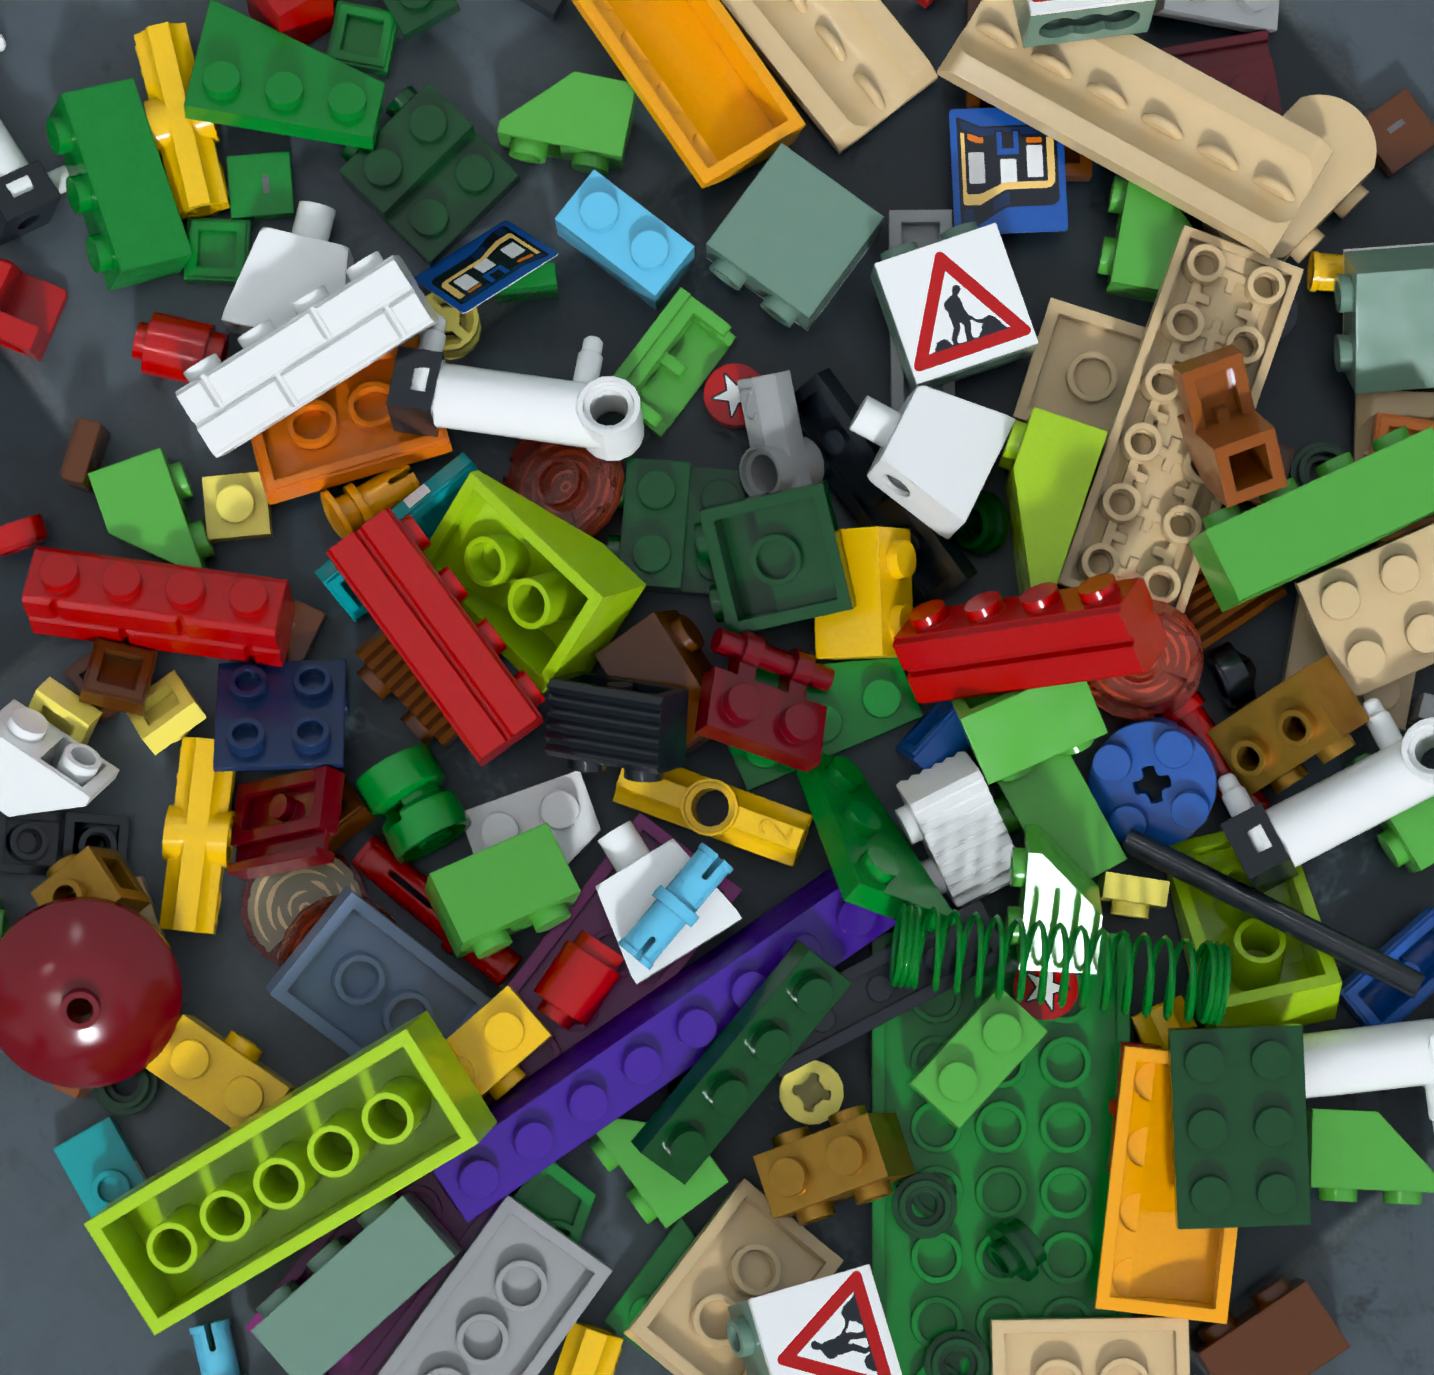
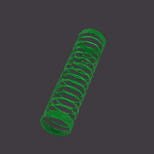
[890,903,1231,1027]

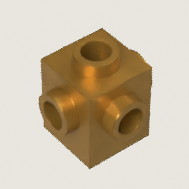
[31,845,151,913]

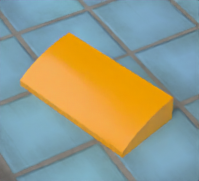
[571,0,806,189]
[1095,1045,1238,1324]

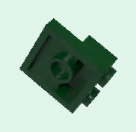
[339,82,520,267]
[607,457,749,597]
[694,480,857,634]

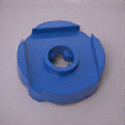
[1088,717,1219,846]

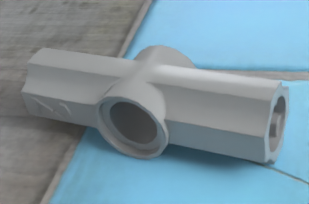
[737,370,824,496]

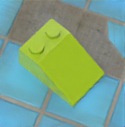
[998,407,1108,596]
[423,470,647,693]
[1167,831,1342,1027]

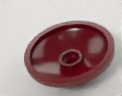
[0,897,182,1089]

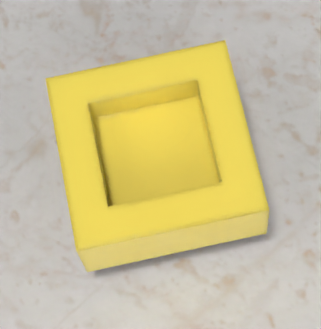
[202,472,273,543]
[126,670,207,755]
[28,676,102,745]
[1098,871,1170,919]

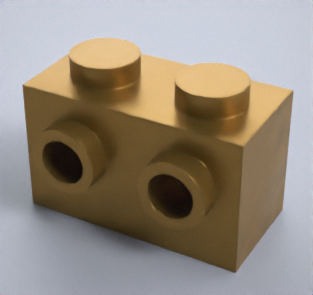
[1207,654,1370,796]
[753,1105,916,1226]

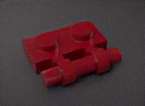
[695,627,835,772]

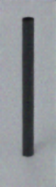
[1122,828,1426,998]

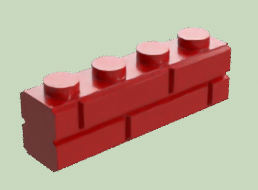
[326,507,546,767]
[22,546,295,667]
[893,573,1168,704]

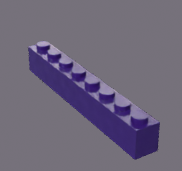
[431,868,896,1223]

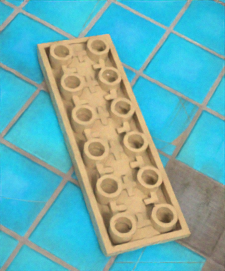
[720,0,938,155]
[937,0,1334,258]
[1057,225,1304,620]

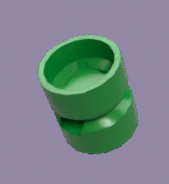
[356,744,472,864]

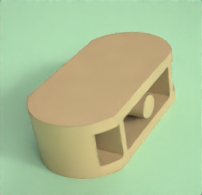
[1202,94,1377,264]

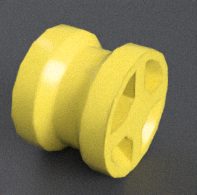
[419,293,482,360]
[779,1060,844,1125]

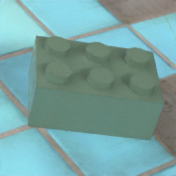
[251,1191,464,1375]

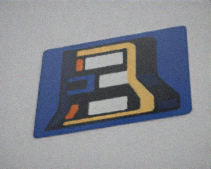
[949,107,1068,234]
[414,220,558,314]

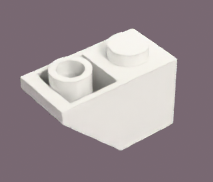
[0,699,119,817]

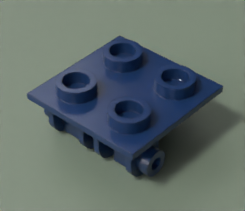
[213,659,350,772]

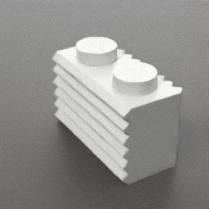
[895,751,1014,910]

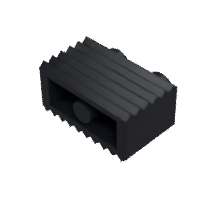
[544,671,689,782]

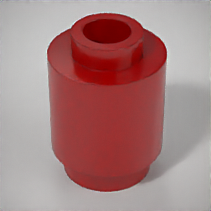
[132,312,230,384]
[533,930,624,1030]

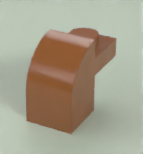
[1172,344,1288,508]

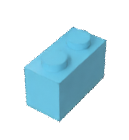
[555,169,695,311]

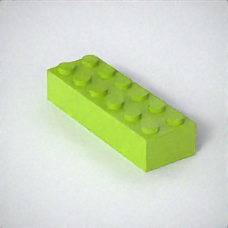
[84,1010,497,1336]

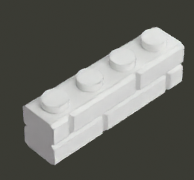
[175,251,440,458]

